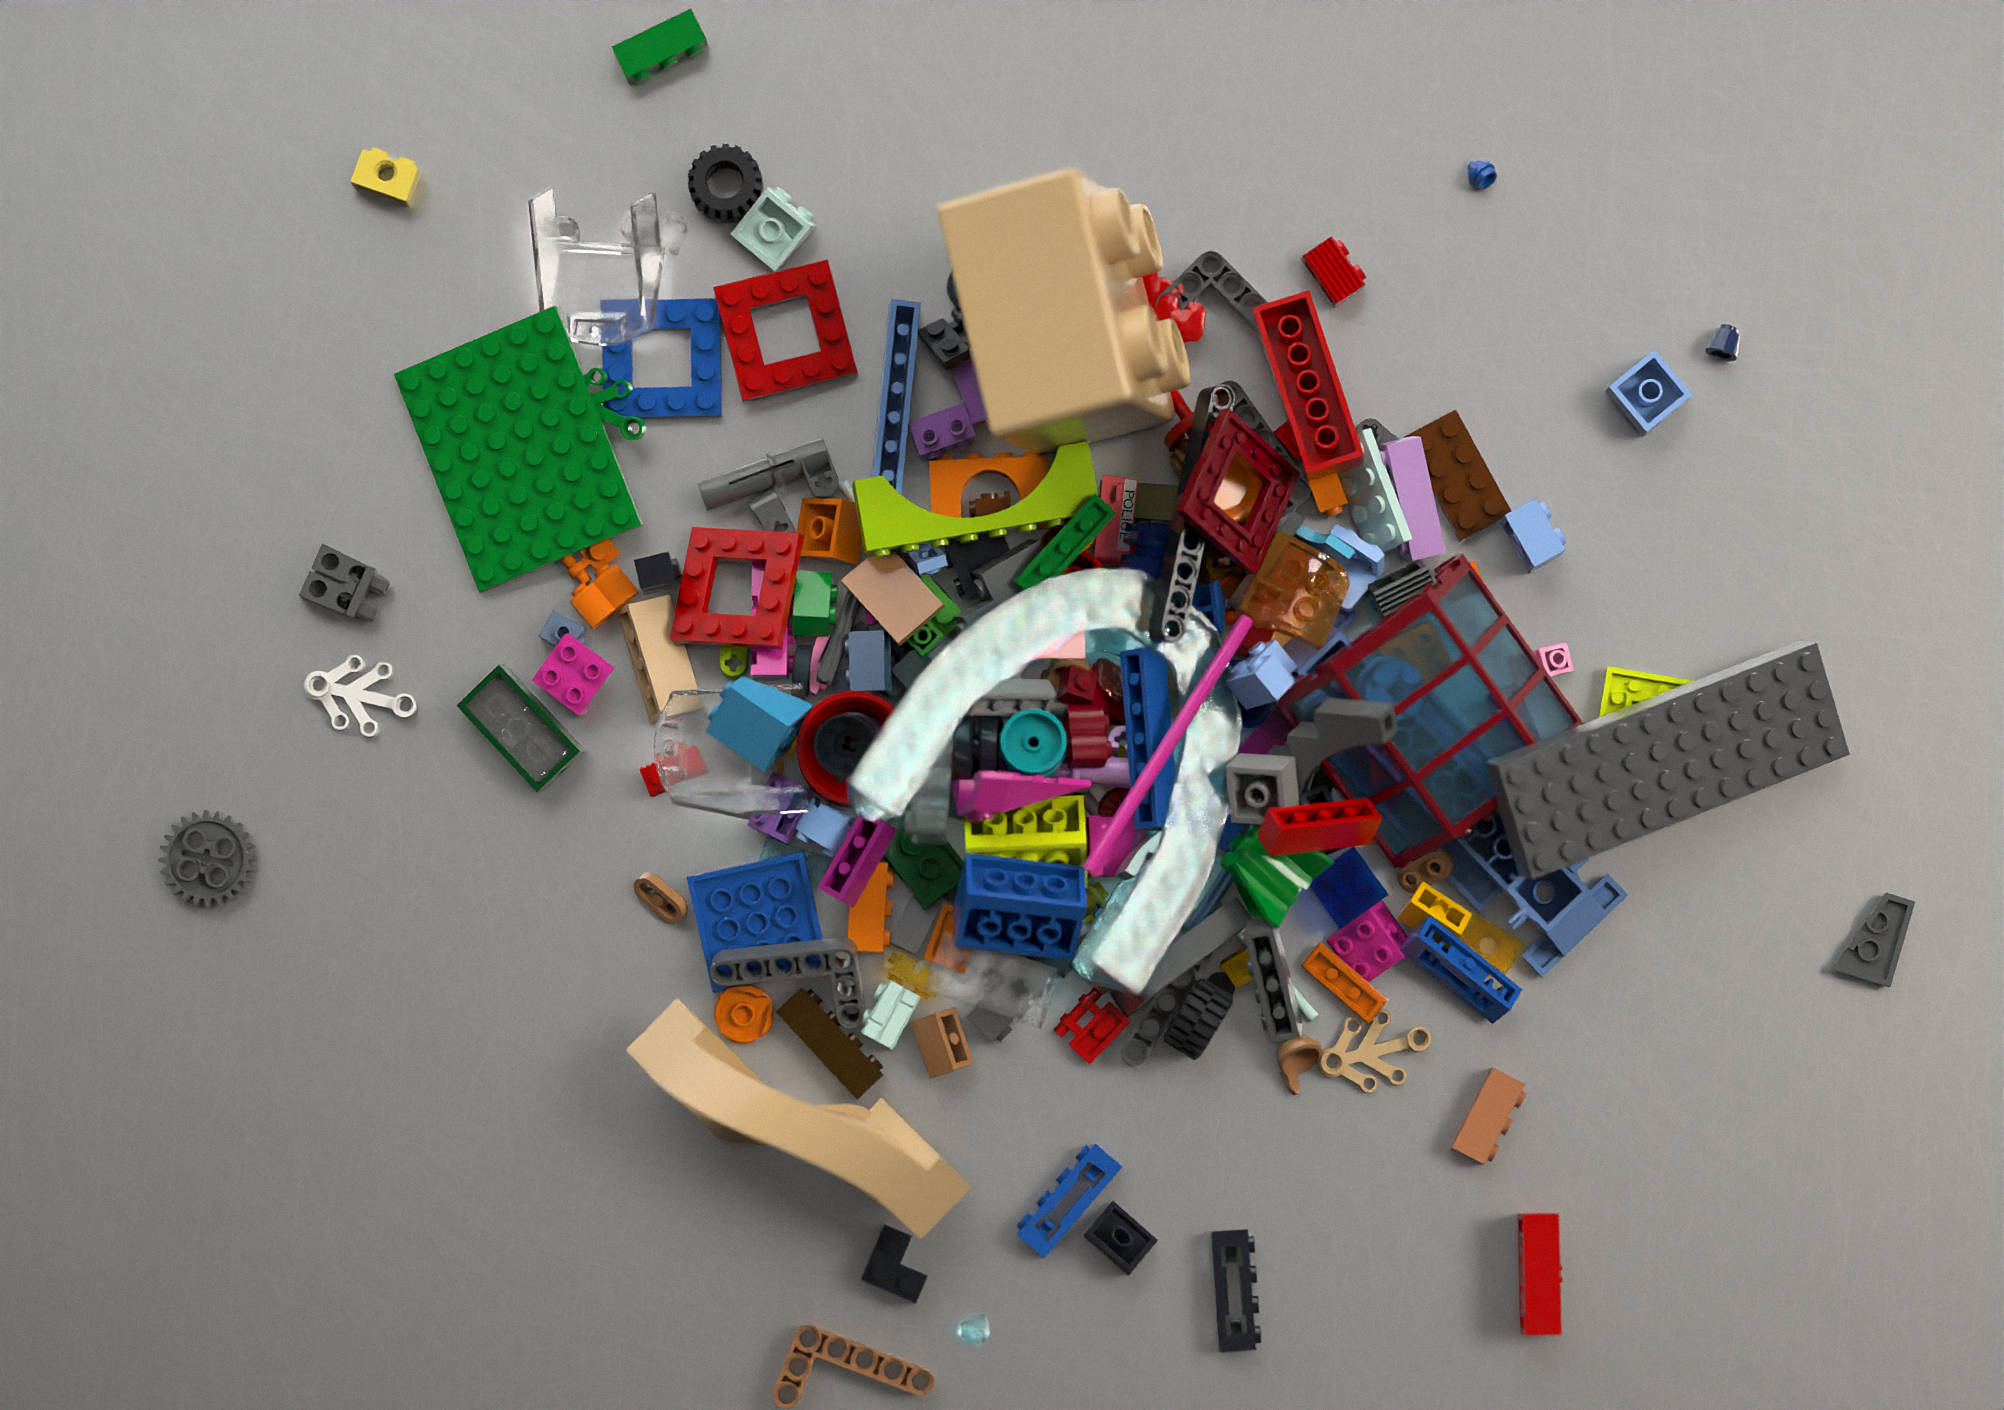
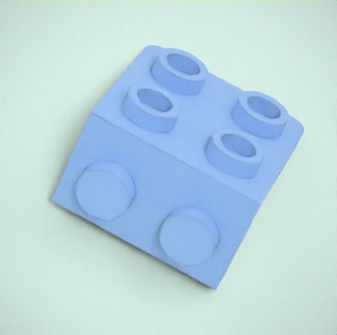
[1304,524,1385,612]

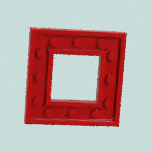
[713,259,857,402]
[670,527,804,650]

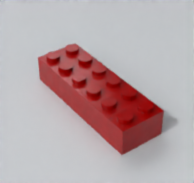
[1252,290,1364,482]

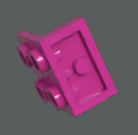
[532,633,614,716]
[1085,815,1146,878]
[1327,900,1408,982]

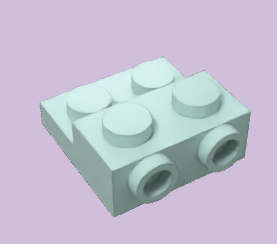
[730,187,816,272]

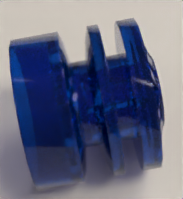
[1118,521,1186,581]

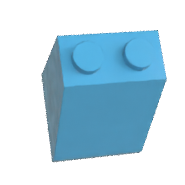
[705,676,813,772]

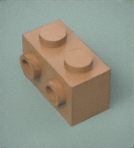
[911,1007,974,1079]

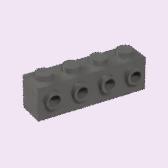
[1241,917,1303,1043]

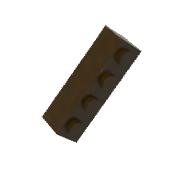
[776,987,884,1100]

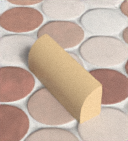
[616,595,704,724]

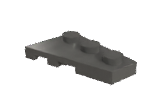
[1832,893,1915,988]

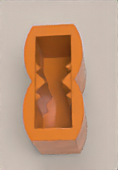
[570,563,639,631]

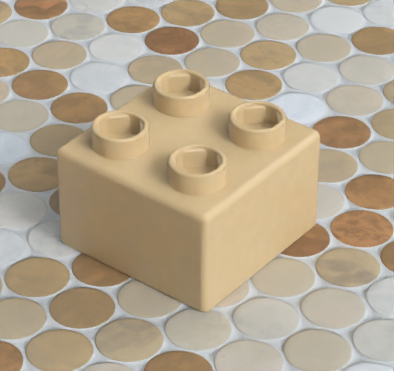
[937,168,1191,455]

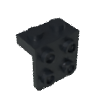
[943,534,1010,602]

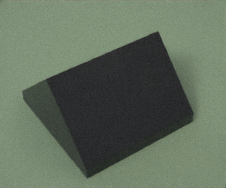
[1083,1201,1158,1276]

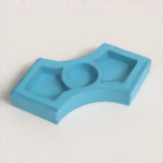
[1290,525,1355,567]

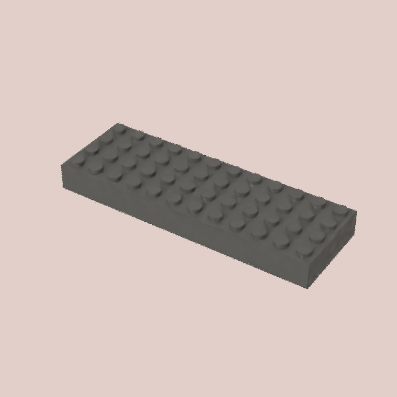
[1485,640,1850,879]

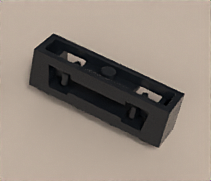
[1211,1229,1261,1352]

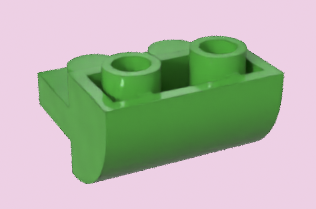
[907,574,962,657]

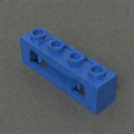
[1400,916,1523,1024]
[1017,1143,1122,1258]

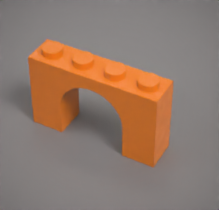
[929,451,1050,530]

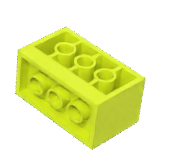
[964,795,1088,888]

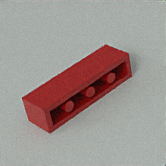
[1257,798,1382,856]

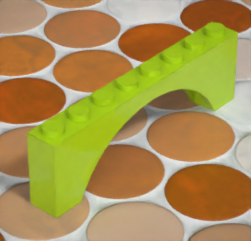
[851,441,1098,558]

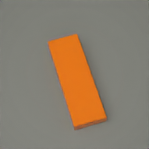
[1301,942,1389,1024]

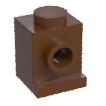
[969,491,1011,518]

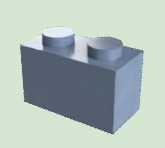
[844,630,892,693]

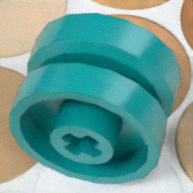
[1000,709,1066,778]

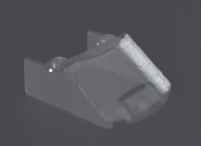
[528,188,666,346]
[654,683,809,820]

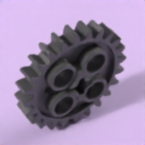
[158,810,257,907]

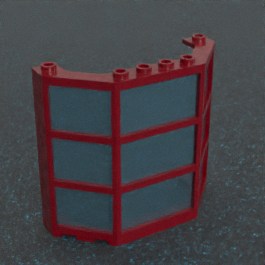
[1272,552,1584,868]

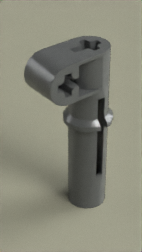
[697,437,839,511]

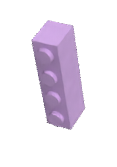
[1379,436,1446,561]

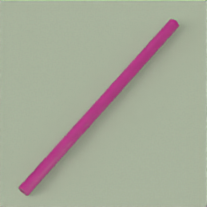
[1082,614,1254,875]

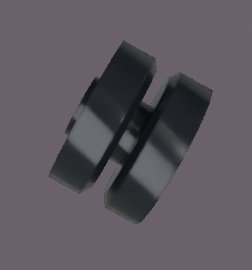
[952,715,999,781]

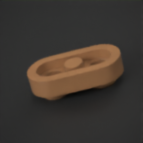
[1398,848,1454,893]
[633,872,688,924]

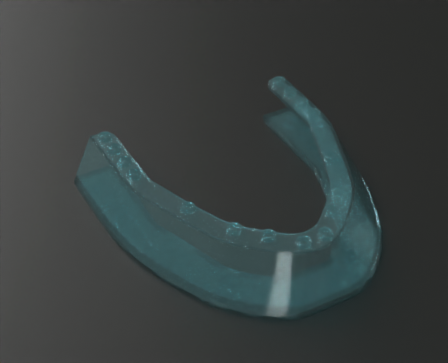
[847,568,1242,994]

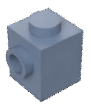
[538,610,587,647]

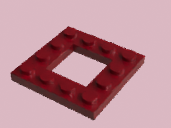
[1175,409,1300,575]

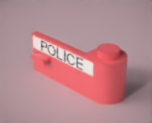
[1094,475,1138,567]

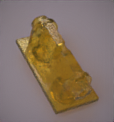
[883,951,945,1000]

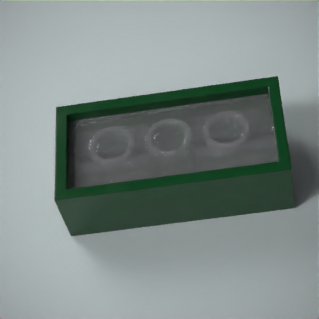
[456,664,586,792]

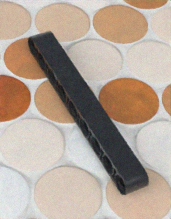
[1148,384,1235,644]

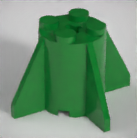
[1219,824,1333,929]

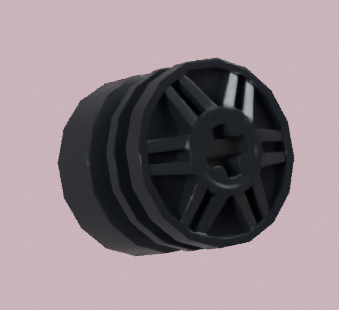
[814,712,886,777]

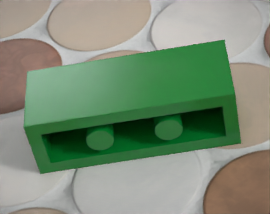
[612,8,708,84]

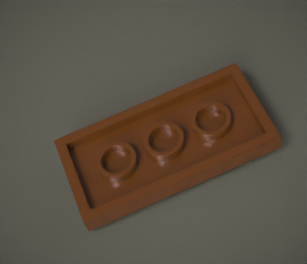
[1404,409,1511,542]

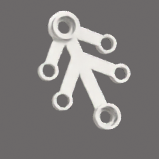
[304,655,417,738]

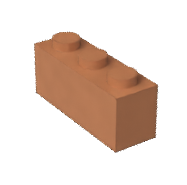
[1450,1068,1527,1165]

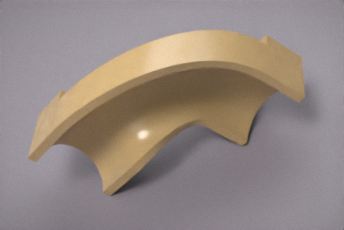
[626,998,972,1240]

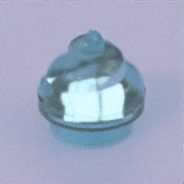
[959,1314,990,1345]

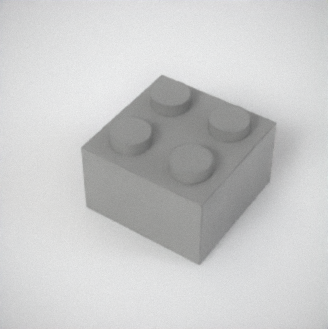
[1226,753,1299,824]

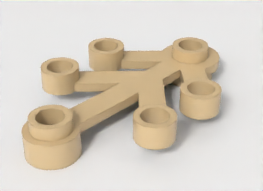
[1317,1009,1431,1093]

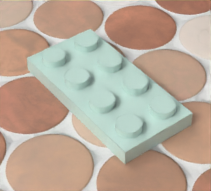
[1337,428,1413,554]

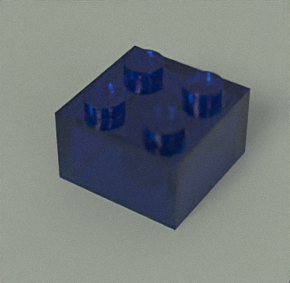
[1308,847,1389,931]

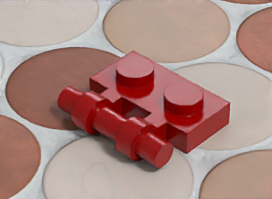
[1053,987,1131,1065]

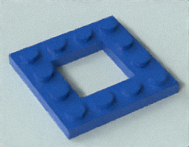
[602,298,722,419]

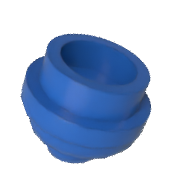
[1468,160,1497,190]

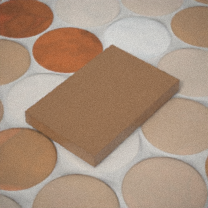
[841,550,945,646]

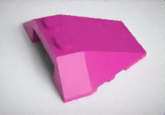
[952,772,1091,822]

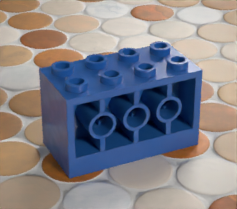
[953,853,1087,960]

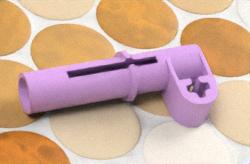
[998,726,1131,789]

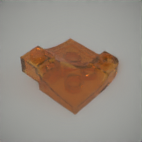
[1233,530,1350,650]

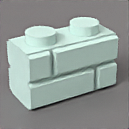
[860,980,921,1050]

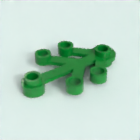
[584,368,646,440]

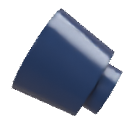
[1705,324,1741,362]

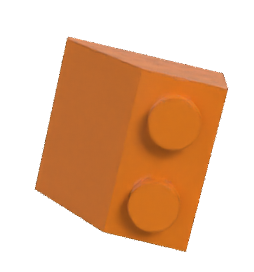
[796,498,862,565]

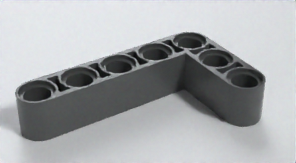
[1156,251,1268,335]
[1215,381,1311,522]
[1109,897,1253,1018]
[1121,906,1213,1066]
[710,937,865,1029]

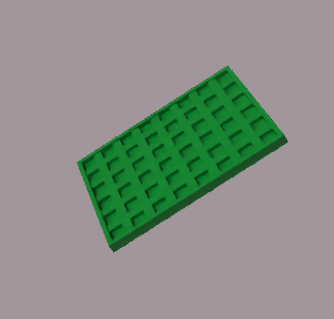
[394,305,643,593]

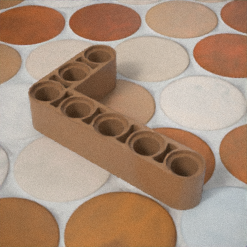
[773,1324,934,1409]

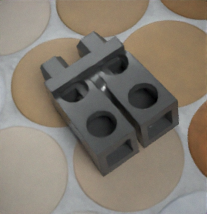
[299,543,390,621]

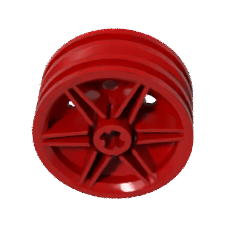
[797,691,911,808]

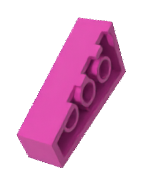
[751,562,795,681]

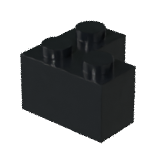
[861,1224,928,1304]

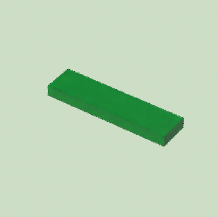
[1014,493,1117,601]

